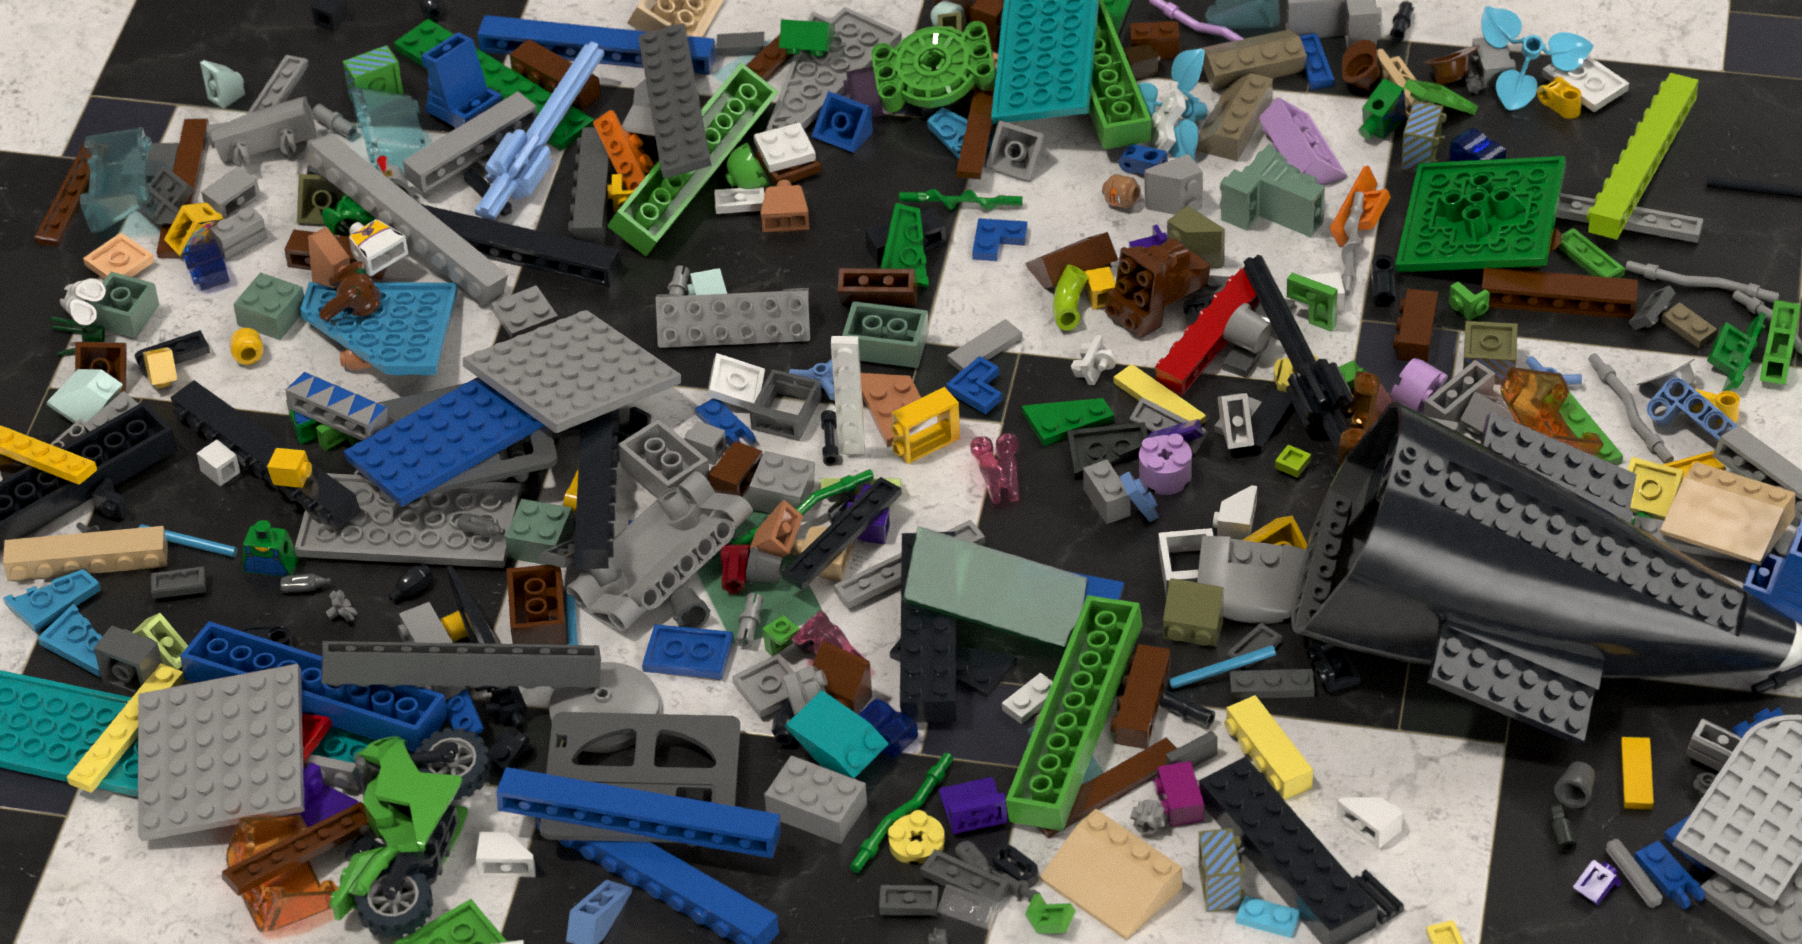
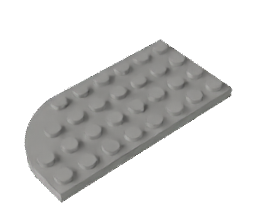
[1672,715,1802,907]

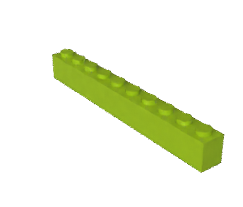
[1586,73,1699,240]

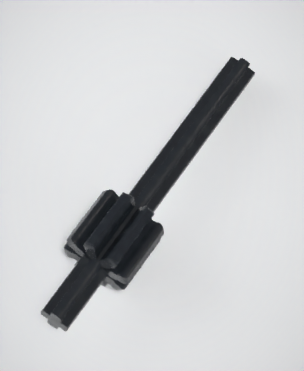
[1243,255,1358,462]

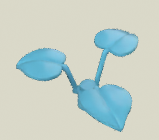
[1481,6,1593,110]
[1138,49,1208,161]

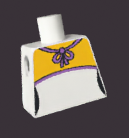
[349,220,408,277]

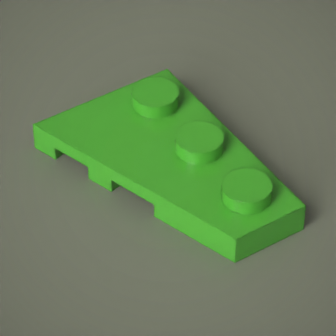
[1403,79,1479,115]

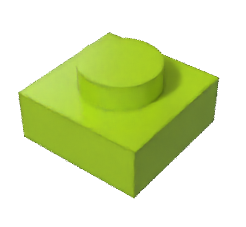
[1275,445,1311,478]

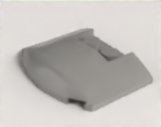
[1197,536,1306,624]

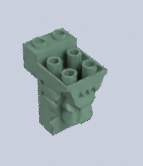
[1219,144,1325,238]

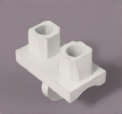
[1071,335,1117,385]

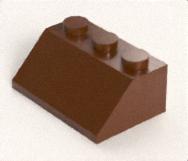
[1025,232,1119,291]

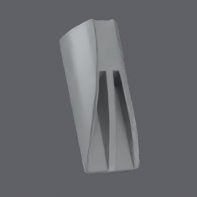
[211,96,317,167]

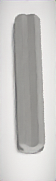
[1606,839,1662,908]

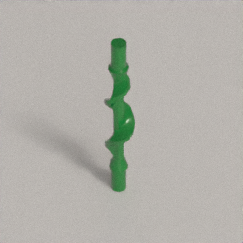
[899,189,1023,210]

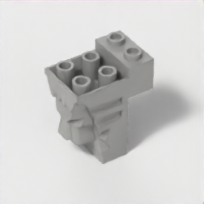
[1285,0,1382,49]

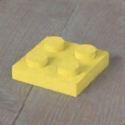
[1627,457,1683,520]

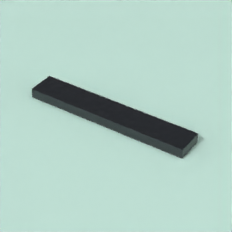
[781,477,902,590]

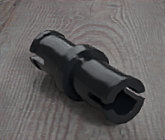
[1389,1,1414,41]
[1159,690,1216,728]

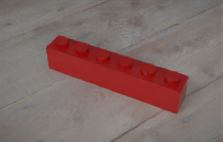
[1155,268,1259,397]

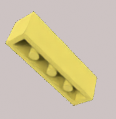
[1224,695,1313,800]

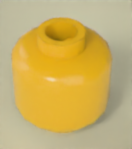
[229,328,264,365]

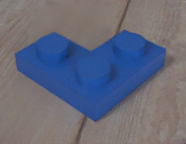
[972,218,1028,261]
[946,356,1002,415]

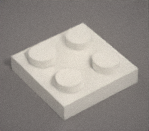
[754,122,816,172]
[707,353,765,410]

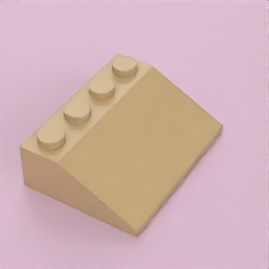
[627,0,723,37]
[1660,462,1795,565]
[1040,809,1182,940]

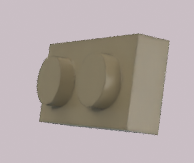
[1661,303,1718,348]

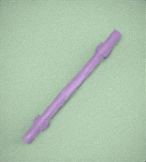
[1149,0,1244,42]

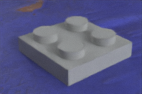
[491,285,558,339]
[732,654,794,718]

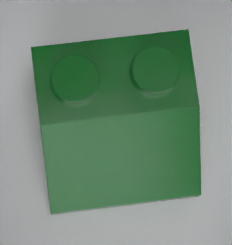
[779,19,835,56]

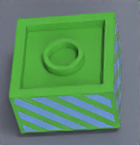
[343,45,404,114]

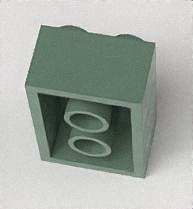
[842,302,929,368]

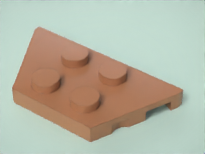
[861,373,921,447]

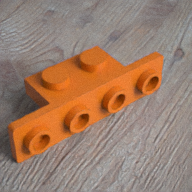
[593,110,653,190]
[1330,166,1391,246]

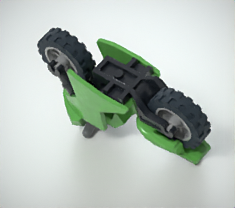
[330,728,491,939]

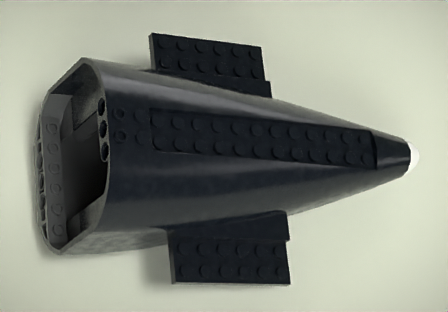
[1290,401,1802,746]

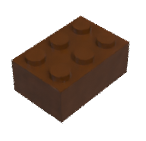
[507,564,567,645]

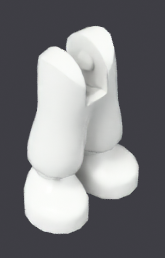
[60,278,106,325]

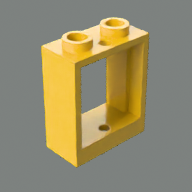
[890,387,960,464]

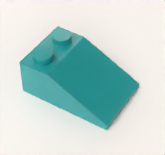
[785,690,889,779]

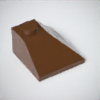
[75,342,127,393]

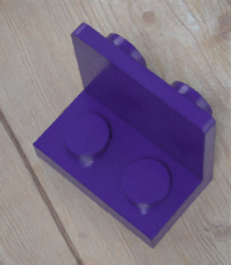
[281,762,358,831]
[939,777,1007,834]

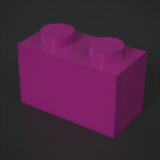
[1154,761,1204,827]

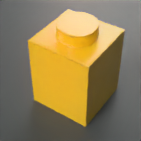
[1085,267,1116,309]
[143,347,177,388]
[267,448,312,488]

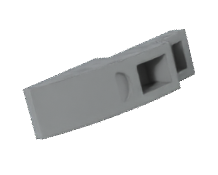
[50,391,138,448]

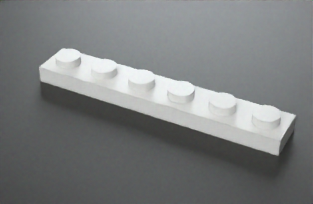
[831,336,866,455]

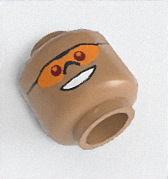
[1102,174,1141,208]

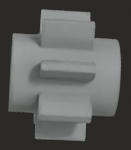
[1130,799,1167,835]

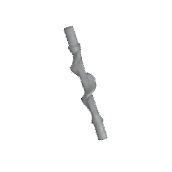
[1341,191,1364,296]

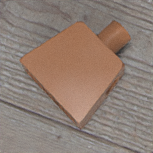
[761,180,809,232]

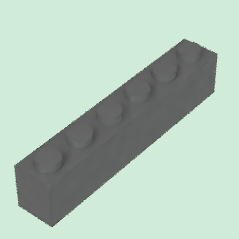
[568,127,612,245]

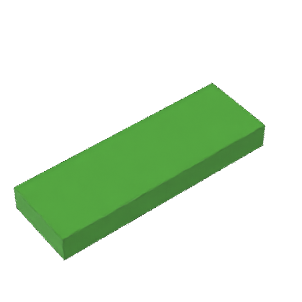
[1557,228,1625,278]

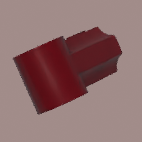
[721,544,750,594]

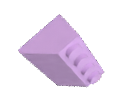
[1258,97,1347,185]

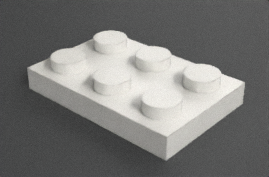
[1542,55,1629,112]

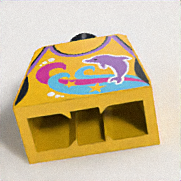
[164,202,223,256]

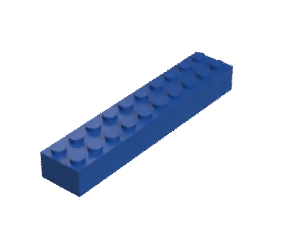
[180,621,448,753]

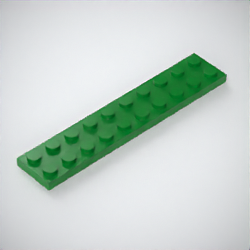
[394,19,595,152]

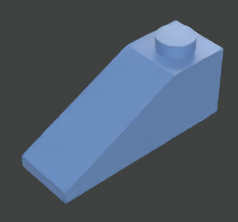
[566,880,632,944]

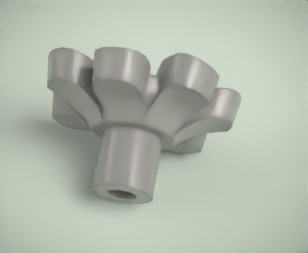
[326,590,357,622]

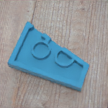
[927,107,995,159]
[3,569,101,632]
[38,604,102,677]

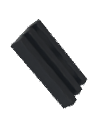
[1353,869,1404,925]

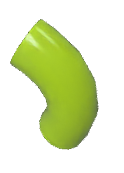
[1052,265,1089,331]

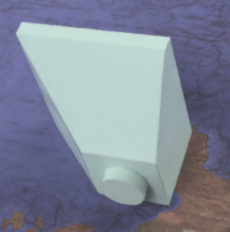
[46,369,122,423]

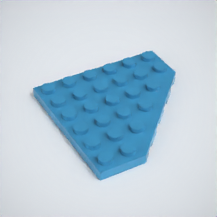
[300,282,458,376]

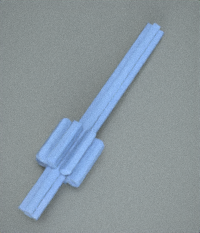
[475,42,604,221]

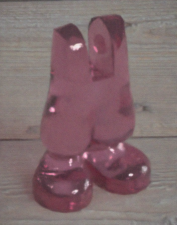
[970,433,1019,504]
[791,610,867,660]

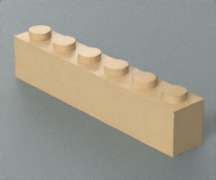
[3,526,168,581]

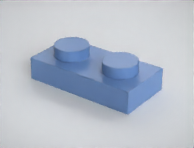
[1120,471,1159,523]

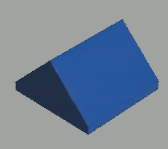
[812,91,873,153]

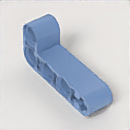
[1646,377,1738,442]

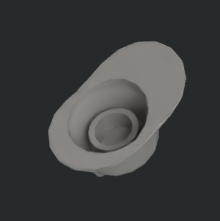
[1636,359,1697,397]

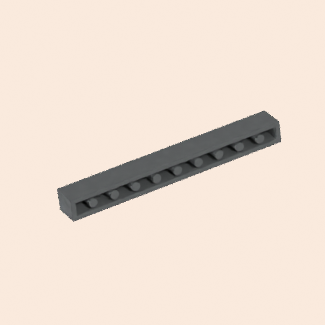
[321,641,601,689]

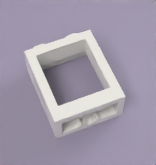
[1159,528,1213,598]

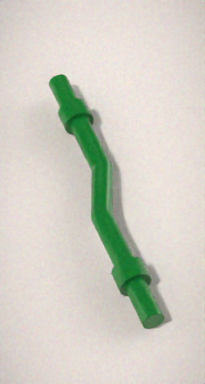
[730,469,874,545]
[850,753,953,873]

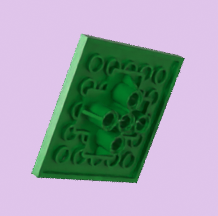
[1395,156,1566,272]

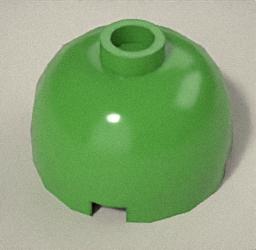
[725,143,771,189]

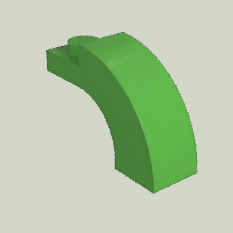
[1760,300,1801,385]

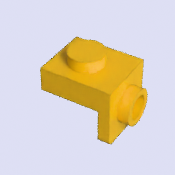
[607,174,635,213]

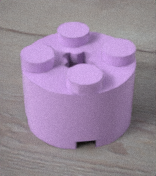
[1390,358,1448,414]
[1139,434,1192,495]

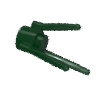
[50,316,105,356]

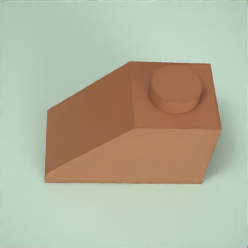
[308,228,350,288]
[749,500,803,558]

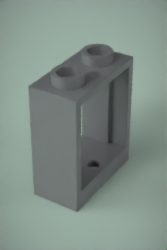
[749,369,822,441]

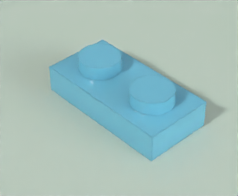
[1236,896,1299,938]

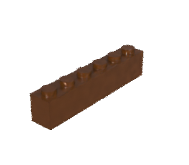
[1482,268,1638,319]

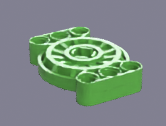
[871,21,996,112]

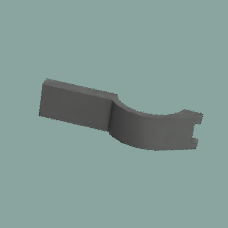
[1223,298,1295,378]

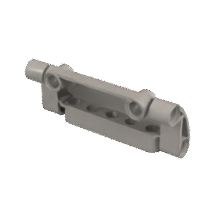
[565,471,753,631]

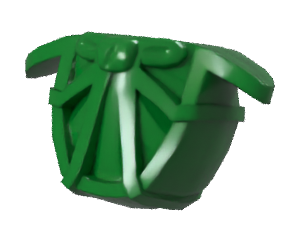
[322,195,376,236]

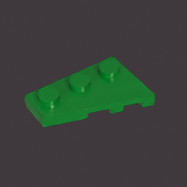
[880,203,929,288]
[1022,398,1114,446]

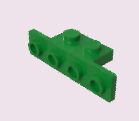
[1707,312,1766,392]

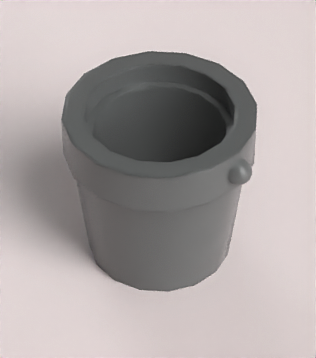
[745,547,783,585]
[670,587,711,628]
[1554,762,1595,808]

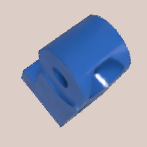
[1118,145,1168,175]

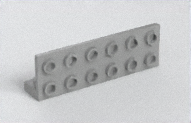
[656,288,810,348]

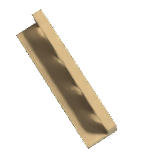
[1377,49,1434,118]

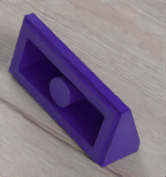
[1147,419,1203,442]

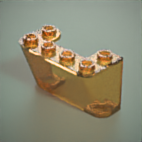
[1500,367,1604,456]

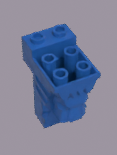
[421,32,503,129]
[1742,518,1802,624]

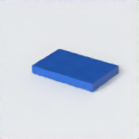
[642,624,734,679]

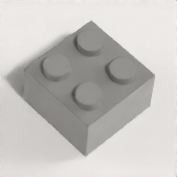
[749,451,815,513]

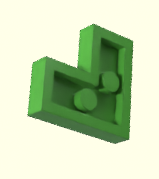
[1286,272,1338,332]

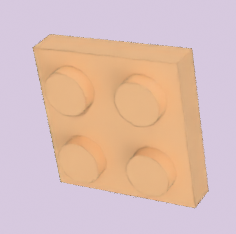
[83,233,155,279]

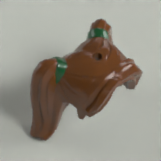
[319,261,381,322]

